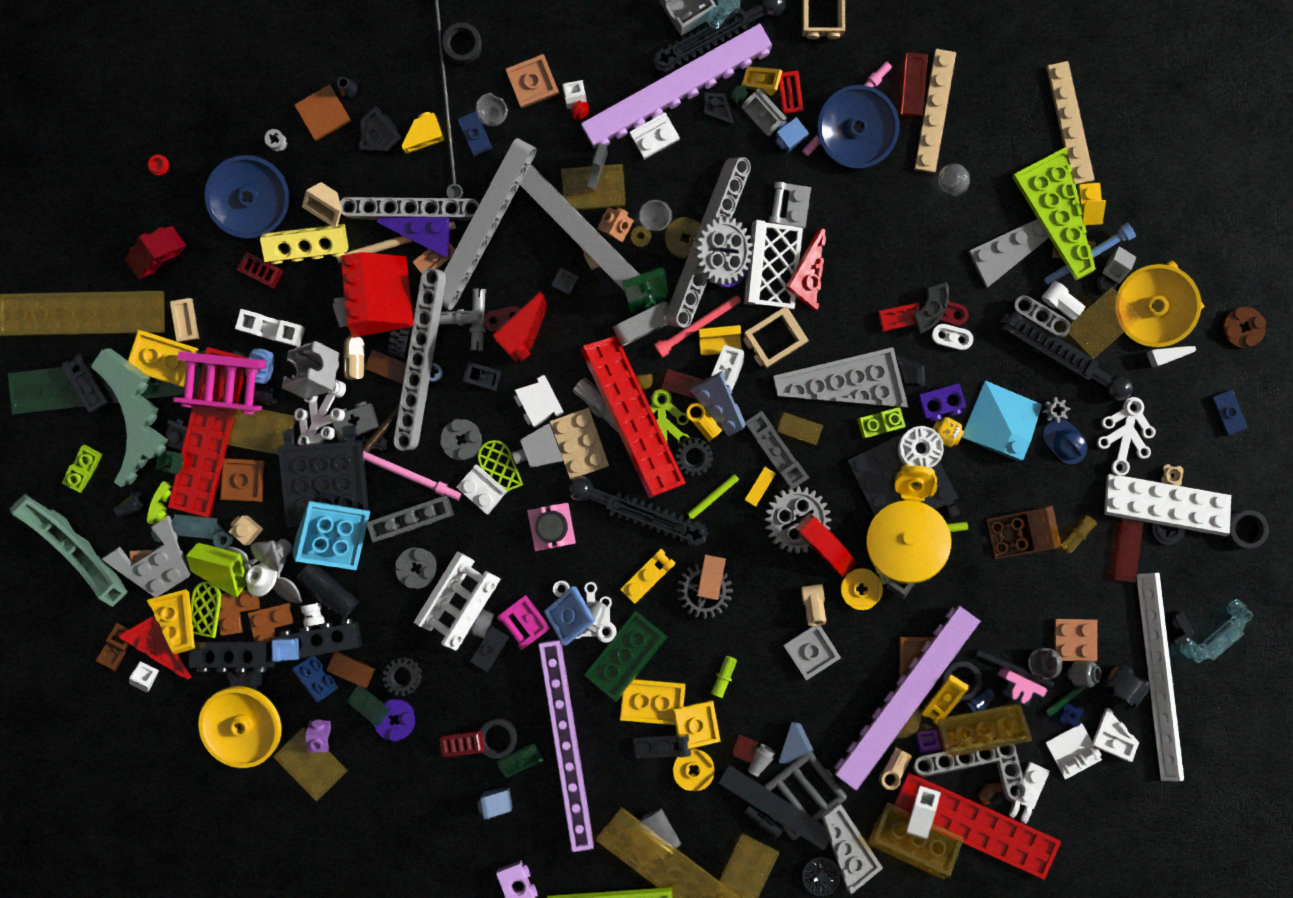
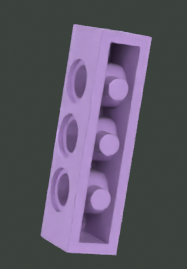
[496,860,538,898]

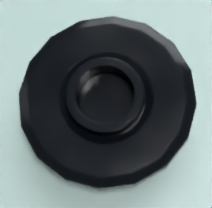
[802,857,841,896]

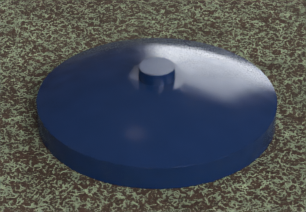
[817,85,899,169]
[205,155,289,238]

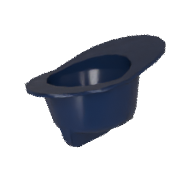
[1043,419,1087,464]

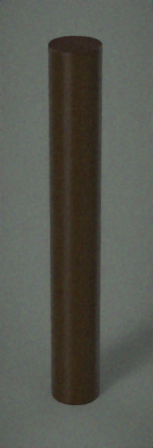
[363,403,400,453]

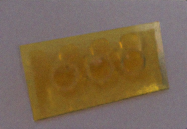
[938,703,1032,757]
[867,802,964,879]

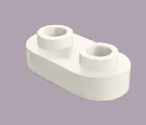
[931,324,973,350]

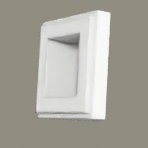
[563,80,587,108]
[129,661,159,692]

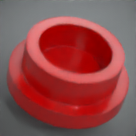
[570,100,589,120]
[148,155,169,176]

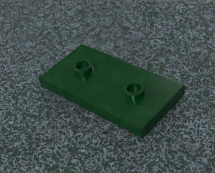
[622,268,670,314]
[584,611,668,702]

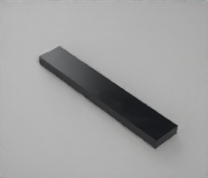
[718,764,830,850]

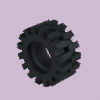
[388,327,413,358]
[674,437,713,476]
[382,657,422,696]

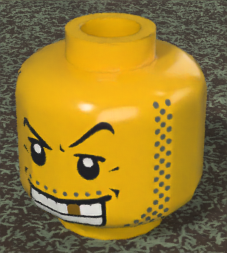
[933,417,964,447]

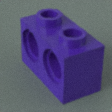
[917,383,966,422]

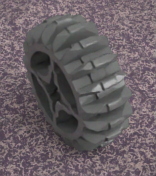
[677,564,733,619]

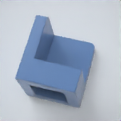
[272,638,299,662]

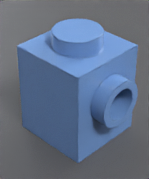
[776,117,809,152]

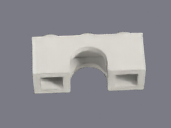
[235,309,305,347]

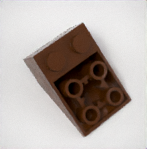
[987,506,1061,559]

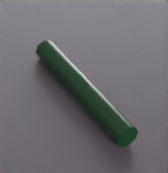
[1045,687,1087,717]

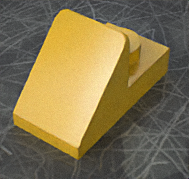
[742,67,782,96]
[1078,183,1106,226]

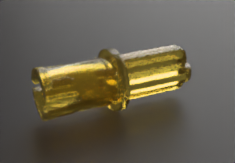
[1062,515,1097,553]

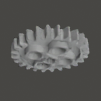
[692,217,753,284]
[764,486,831,553]

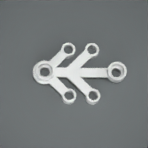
[294,380,346,444]
[1097,397,1155,476]
[553,581,616,642]

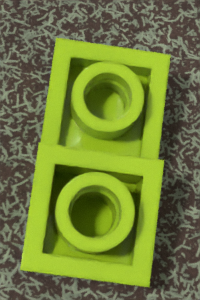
[857,407,905,439]
[62,445,103,493]
[147,481,173,524]

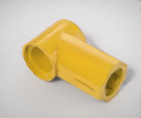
[687,402,722,441]

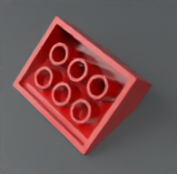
[341,252,414,337]
[493,293,548,362]

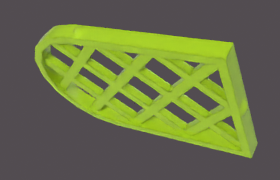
[478,440,523,492]
[190,582,221,638]

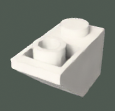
[906,786,941,840]

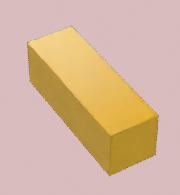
[744,467,776,507]

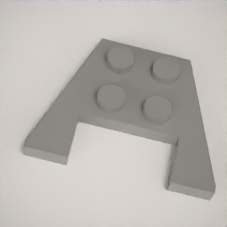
[103,515,191,597]

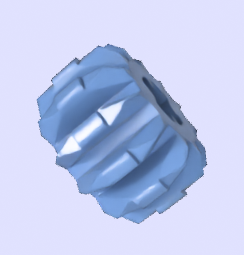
[246,349,275,384]

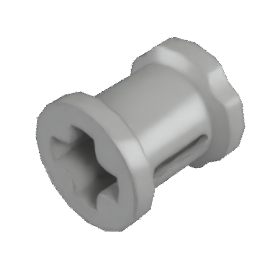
[265,129,287,152]

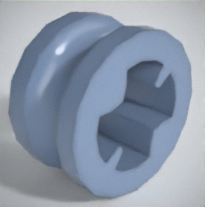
[429,363,443,382]

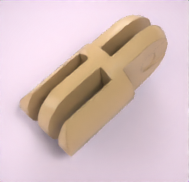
[344,335,365,380]

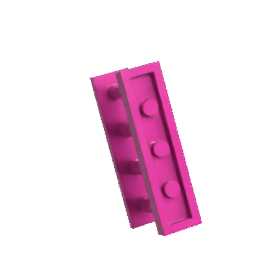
[174,352,266,414]

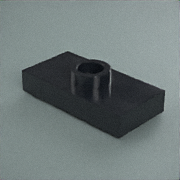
[470,626,510,672]

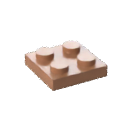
[506,54,559,108]
[1054,619,1097,661]

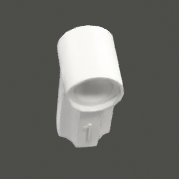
[1041,281,1085,321]

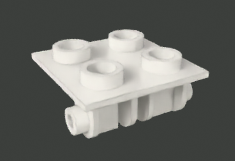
[1045,723,1102,779]

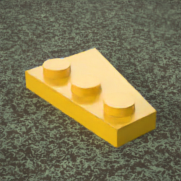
[147,589,195,654]

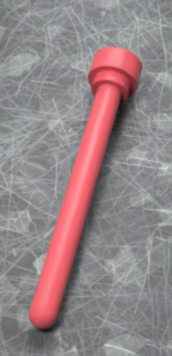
[654,296,741,358]

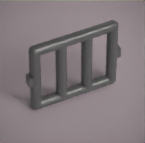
[764,752,847,840]

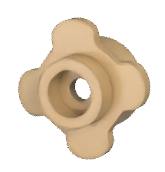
[1161,464,1183,486]

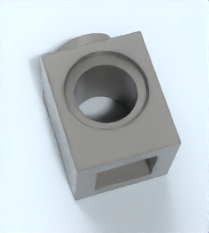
[1102,246,1136,284]

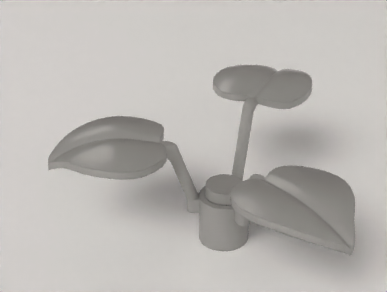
[223,539,303,603]

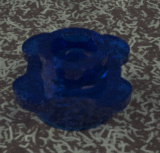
[1060,704,1084,727]

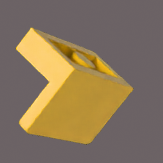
[699,325,742,356]

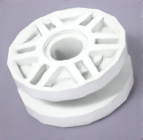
[898,426,944,468]

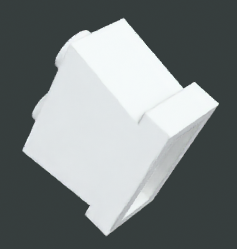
[514,375,564,427]

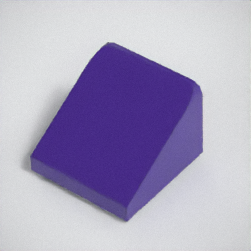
[916,729,941,757]

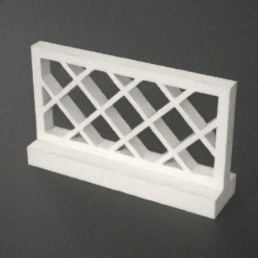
[744,220,803,309]

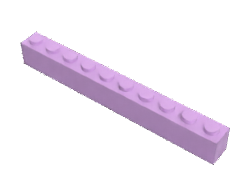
[581,24,772,149]
[834,606,980,790]
[539,639,594,852]

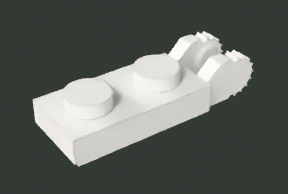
[1009,762,1050,823]

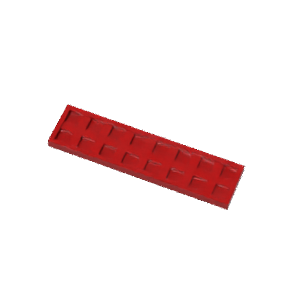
[580,336,686,498]
[168,347,249,518]
[891,772,1061,880]

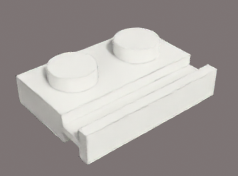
[630,113,680,159]
[457,465,508,514]

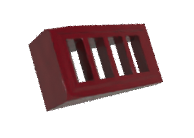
[237,252,283,289]
[440,731,485,757]

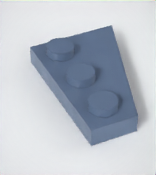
[690,370,746,436]

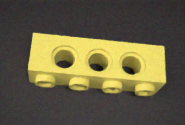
[260,224,349,264]

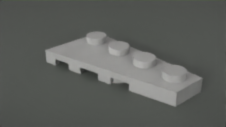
[969,219,1049,288]
[821,802,883,894]

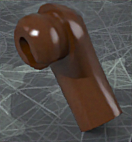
[978,782,1003,805]

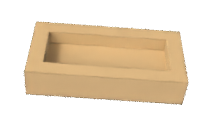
[170,298,199,342]

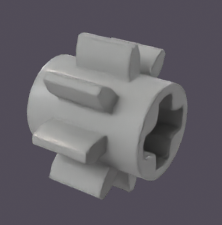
[1042,397,1070,423]

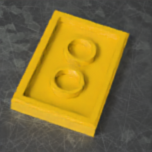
[128,330,199,388]
[620,679,685,725]

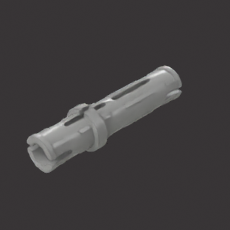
[470,288,486,351]
[424,309,483,326]

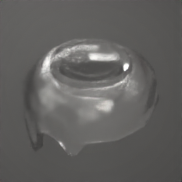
[476,93,508,127]
[938,164,970,196]
[639,200,672,231]

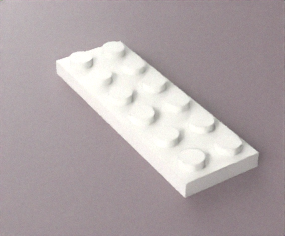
[1104,474,1231,536]

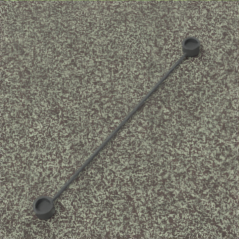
[434,0,464,199]

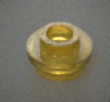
[631,226,651,247]

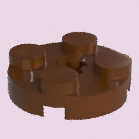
[1222,307,1266,348]

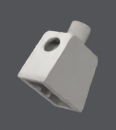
[512,424,564,468]

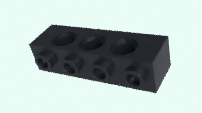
[273,619,362,662]
[189,642,275,672]

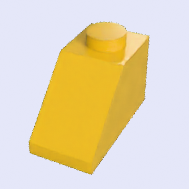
[402,112,444,153]

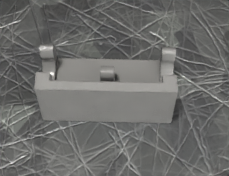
[741,88,787,137]

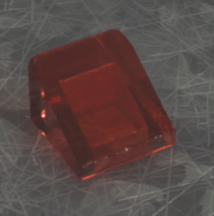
[731,734,758,763]

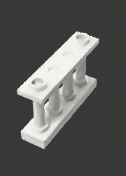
[414,551,500,650]

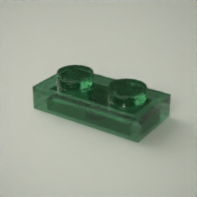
[156,450,184,474]
[346,685,391,726]
[497,743,543,778]

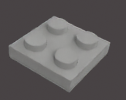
[784,626,841,680]

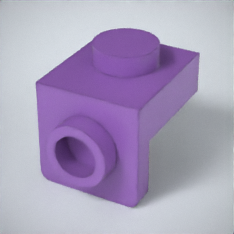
[305,720,331,752]

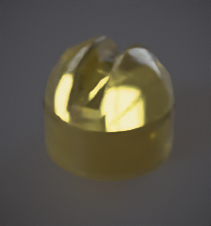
[636,373,653,389]

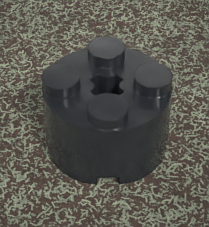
[1099,665,1150,711]

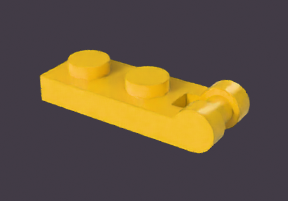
[621,549,675,603]
[920,675,969,726]

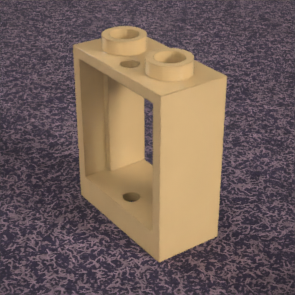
[802,0,845,39]
[743,306,809,369]

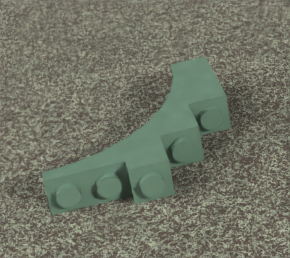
[91,348,168,487]
[10,494,127,607]

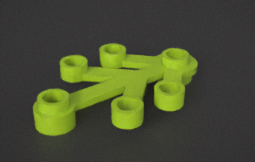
[650,389,689,443]

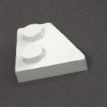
[1092,708,1139,762]

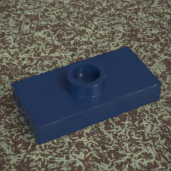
[458,111,493,157]
[1211,390,1248,436]

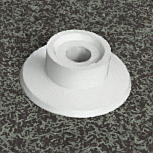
[246,563,277,597]

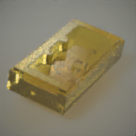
[777,412,823,445]

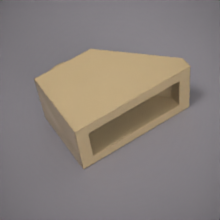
[302,182,342,228]

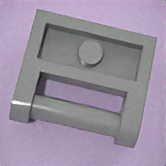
[769,182,811,229]

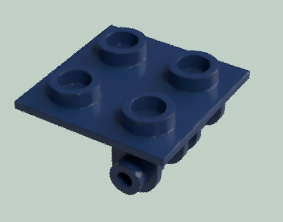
[292,656,339,702]

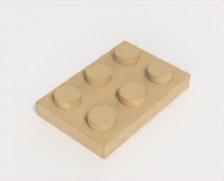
[550,408,609,480]

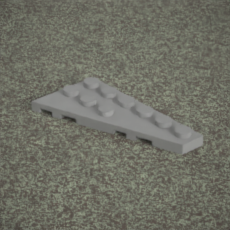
[773,347,908,408]

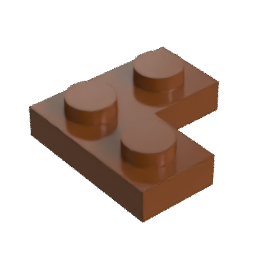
[215,590,260,636]
[248,603,294,642]

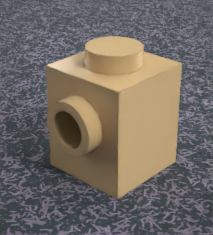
[229,516,263,545]

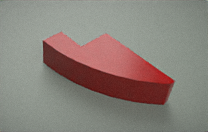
[795,513,857,578]

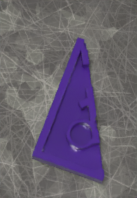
[377,217,450,258]

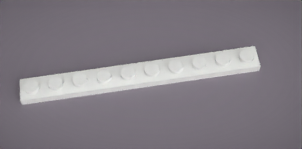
[1136,572,1184,781]

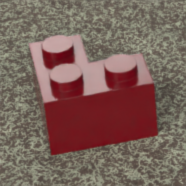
[125,226,186,279]

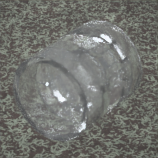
[469,610,494,639]

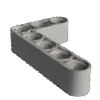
[913,740,1026,802]

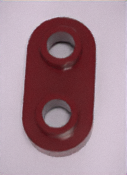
[939,301,969,326]
[484,306,521,332]

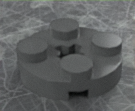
[441,419,482,460]
[395,547,437,589]

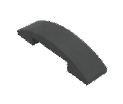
[745,411,809,490]

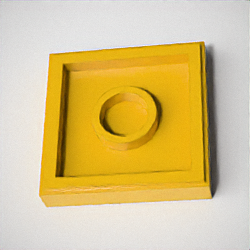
[672,700,720,748]

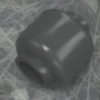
[1068,660,1101,688]

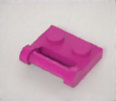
[496,595,551,650]

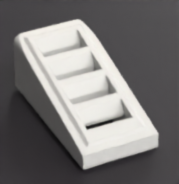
[1147,346,1196,367]

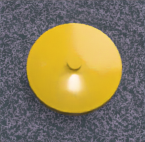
[1115,264,1201,347]
[867,501,951,584]
[199,686,281,768]

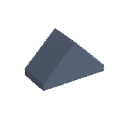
[779,722,813,764]

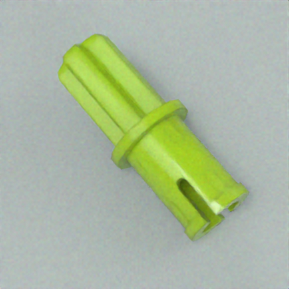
[711,656,737,698]

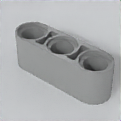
[1015,296,1070,338]
[613,301,668,346]

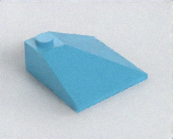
[961,381,1042,461]
[292,501,370,570]

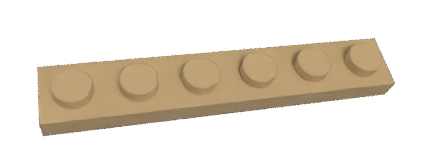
[914,49,956,173]
[1046,61,1095,185]

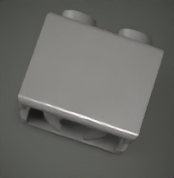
[660,0,717,36]
[282,341,339,399]

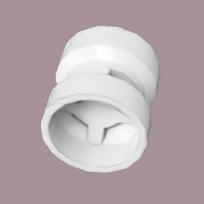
[300,603,325,627]

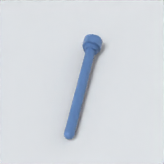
[1044,223,1136,284]

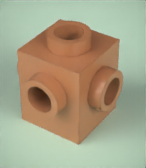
[597,207,633,242]

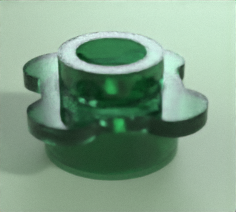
[731,84,749,107]

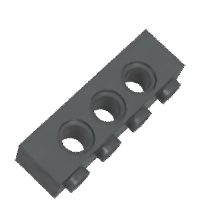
[366,496,454,542]

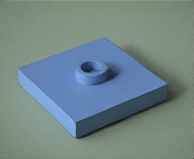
[544,587,595,645]

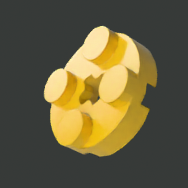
[895,465,937,502]
[841,568,883,610]
[673,748,714,791]

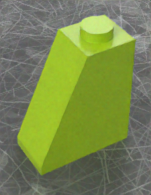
[187,543,247,597]

